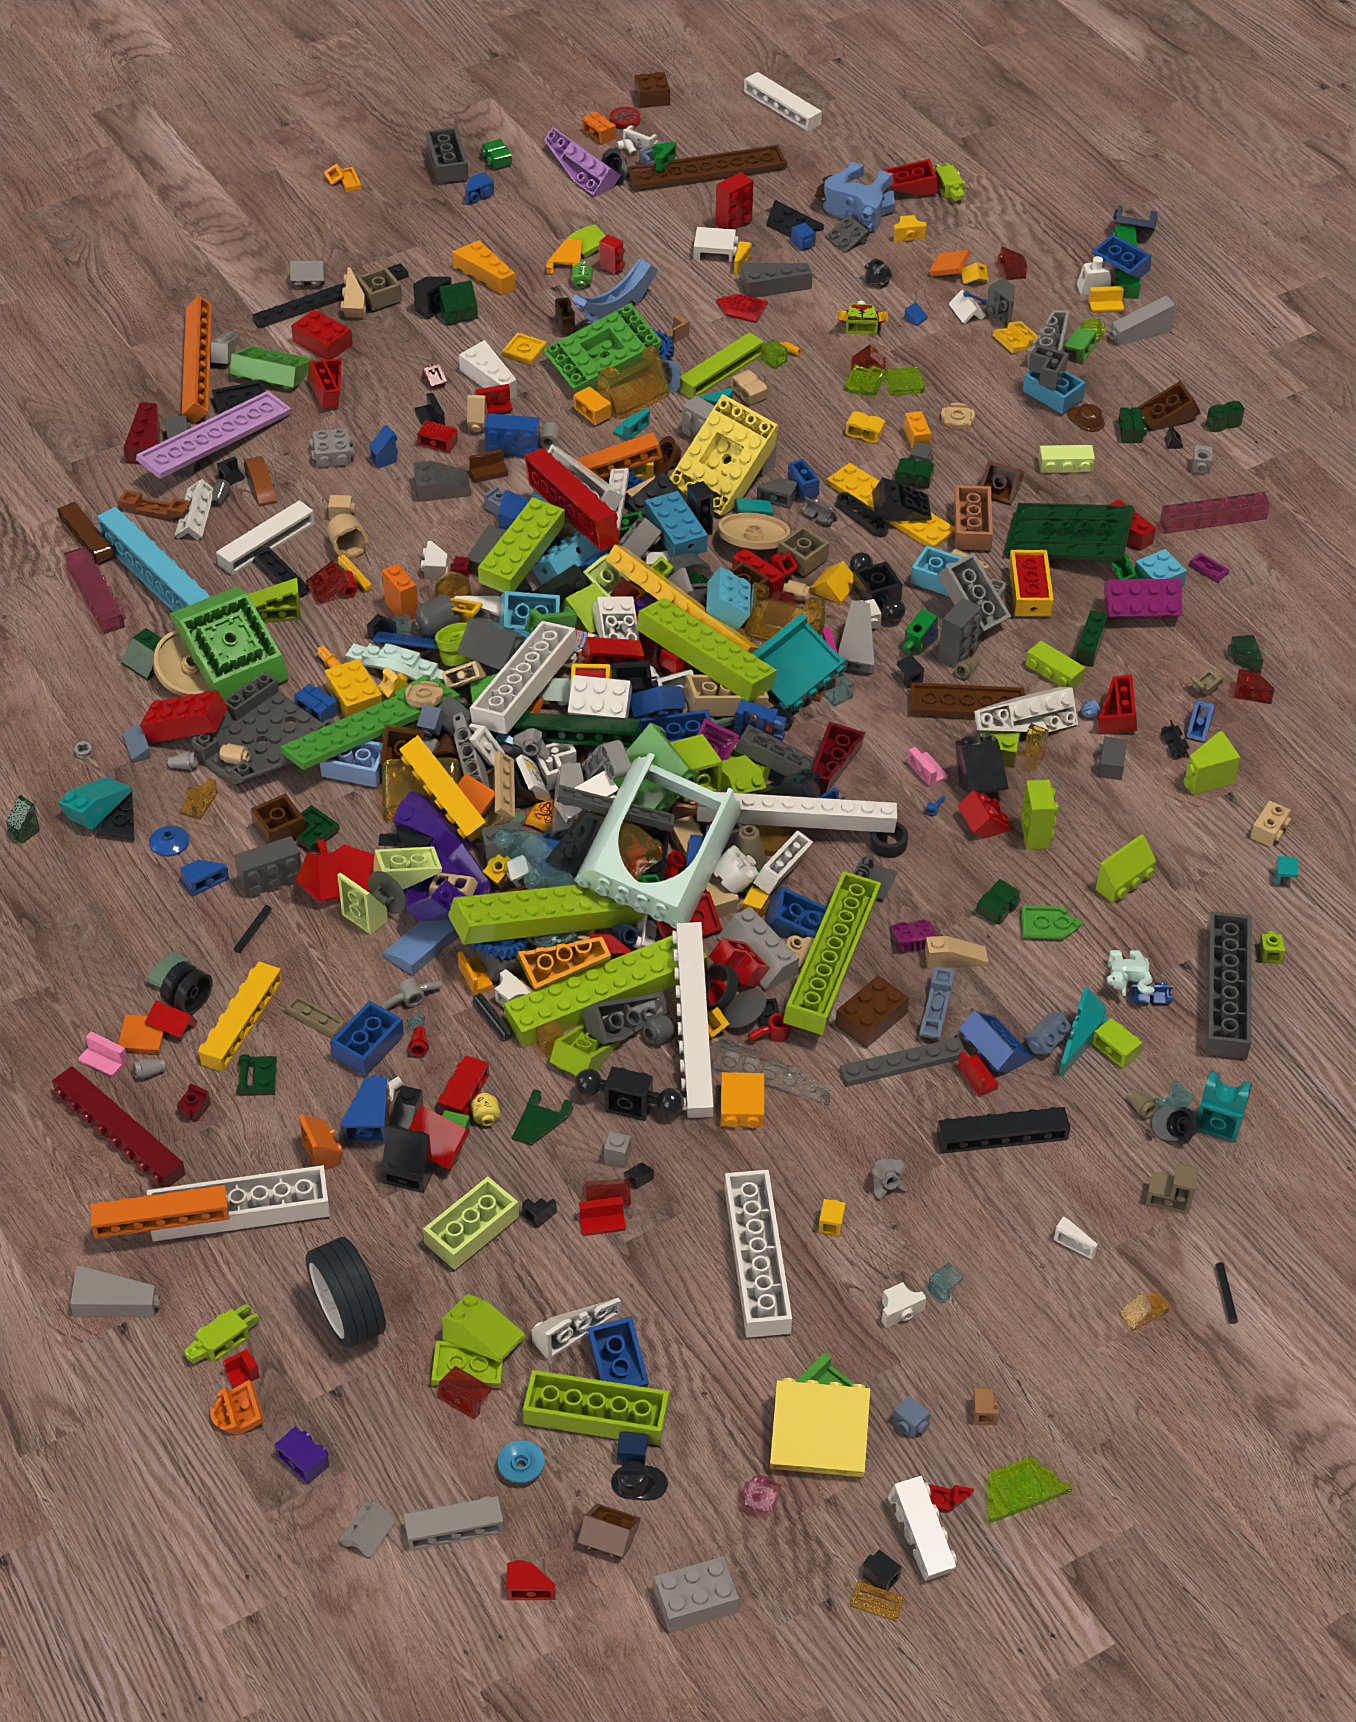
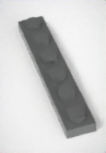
[556,784,674,832]
[840,1037,966,1087]

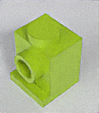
[1259,931,1285,964]

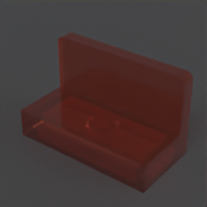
[585,1179,631,1205]
[437,1366,492,1420]

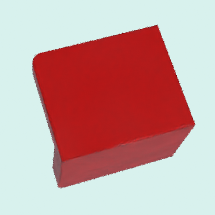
[223,1349,260,1388]

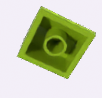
[721,755,767,794]

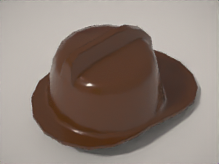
[1068,403,1105,432]
[654,436,682,475]

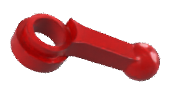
[667,850,687,880]

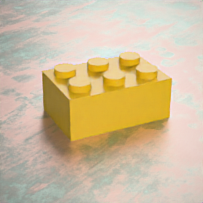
[324,659,383,718]

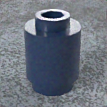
[611,923,638,945]

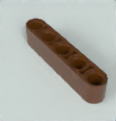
[57,502,114,564]

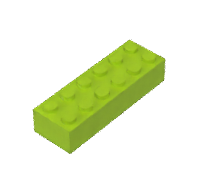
[478,497,565,593]
[523,1370,669,1446]

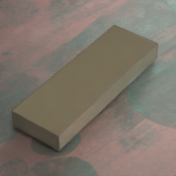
[284,995,347,1039]

